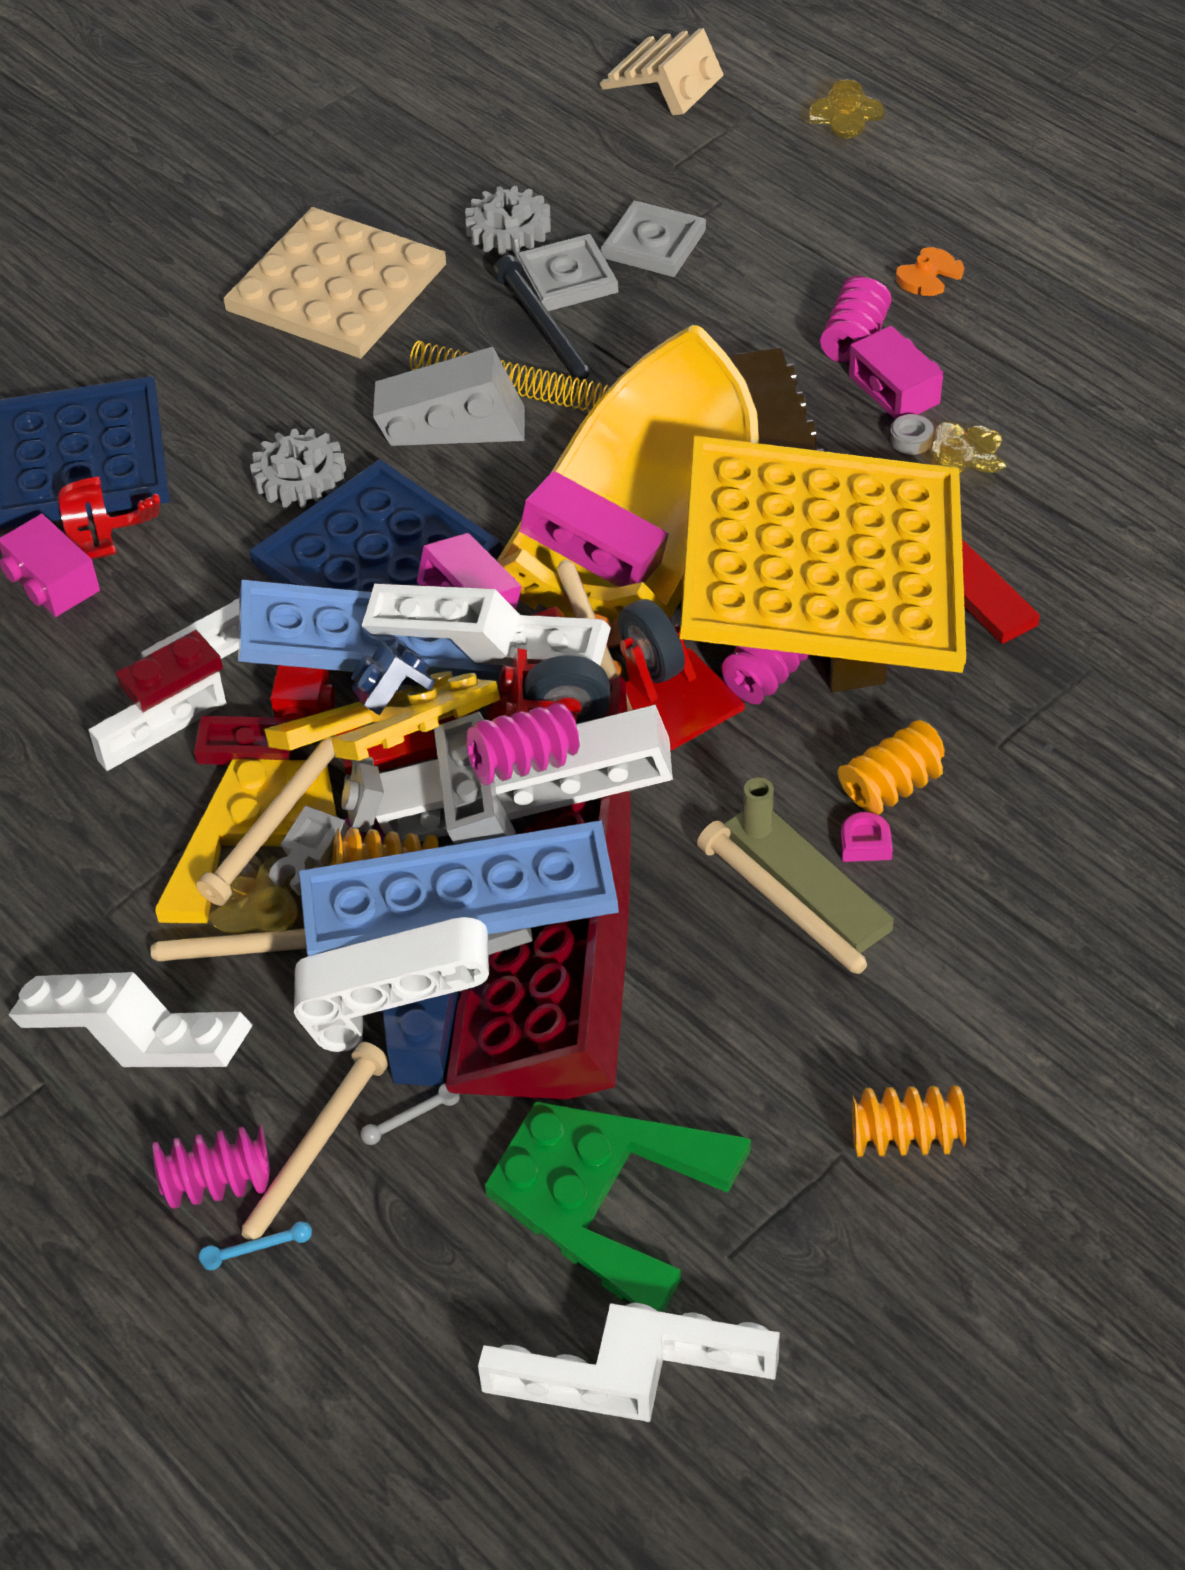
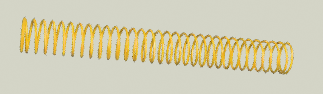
[410,341,609,412]

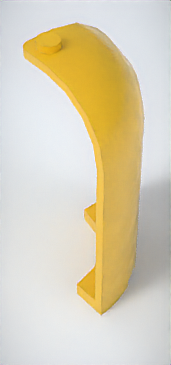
[497,325,759,623]

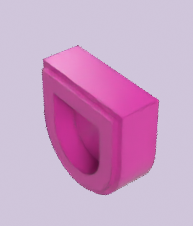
[841,812,893,862]

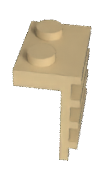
[600,28,723,115]

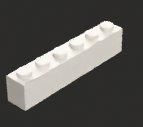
[376,705,673,845]

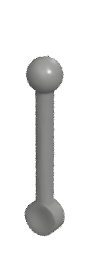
[360,1083,460,1145]

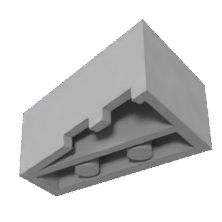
[373,347,525,446]

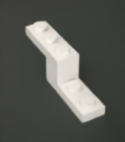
[362,584,611,666]
[89,599,239,771]
[8,972,252,1067]
[478,1303,780,1422]

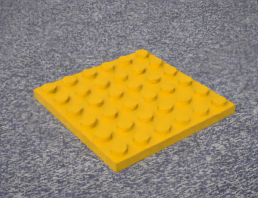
[679,436,966,673]

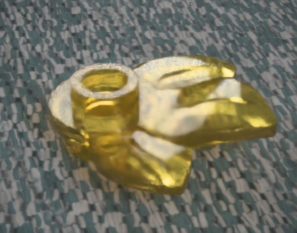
[809,79,885,138]
[930,422,1007,474]
[208,856,298,934]

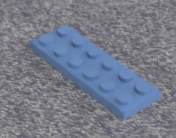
[238,580,510,685]
[299,820,619,956]

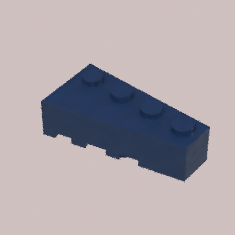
[383,991,461,1087]

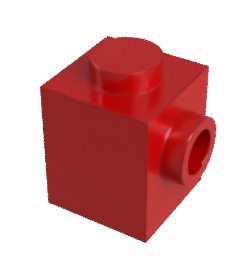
[271,665,336,720]

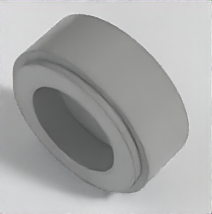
[890,414,934,455]

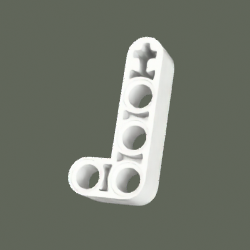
[294,917,489,1052]

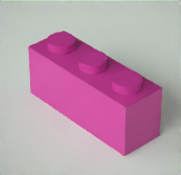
[519,471,669,587]

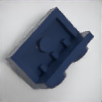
[351,641,435,716]

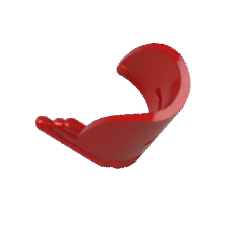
[58,477,160,559]

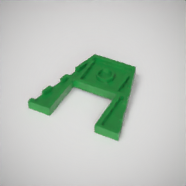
[485,1102,751,1312]

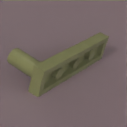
[724,777,894,953]

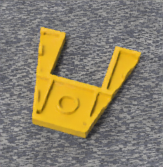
[264,671,500,761]
[155,759,337,924]

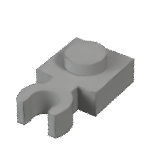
[342,756,384,833]
[269,806,349,896]

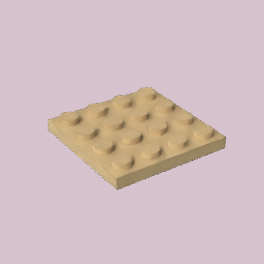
[224,207,446,359]

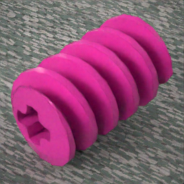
[820,276,892,363]
[722,646,809,705]
[466,703,580,786]
[152,1124,270,1209]

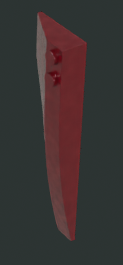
[446,676,631,1099]

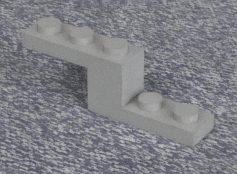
[434,712,533,955]

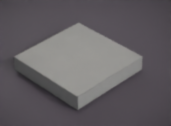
[601,201,706,277]
[515,234,618,311]

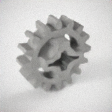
[465,186,551,255]
[250,429,346,508]

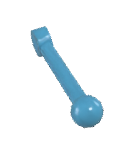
[199,1221,312,1270]

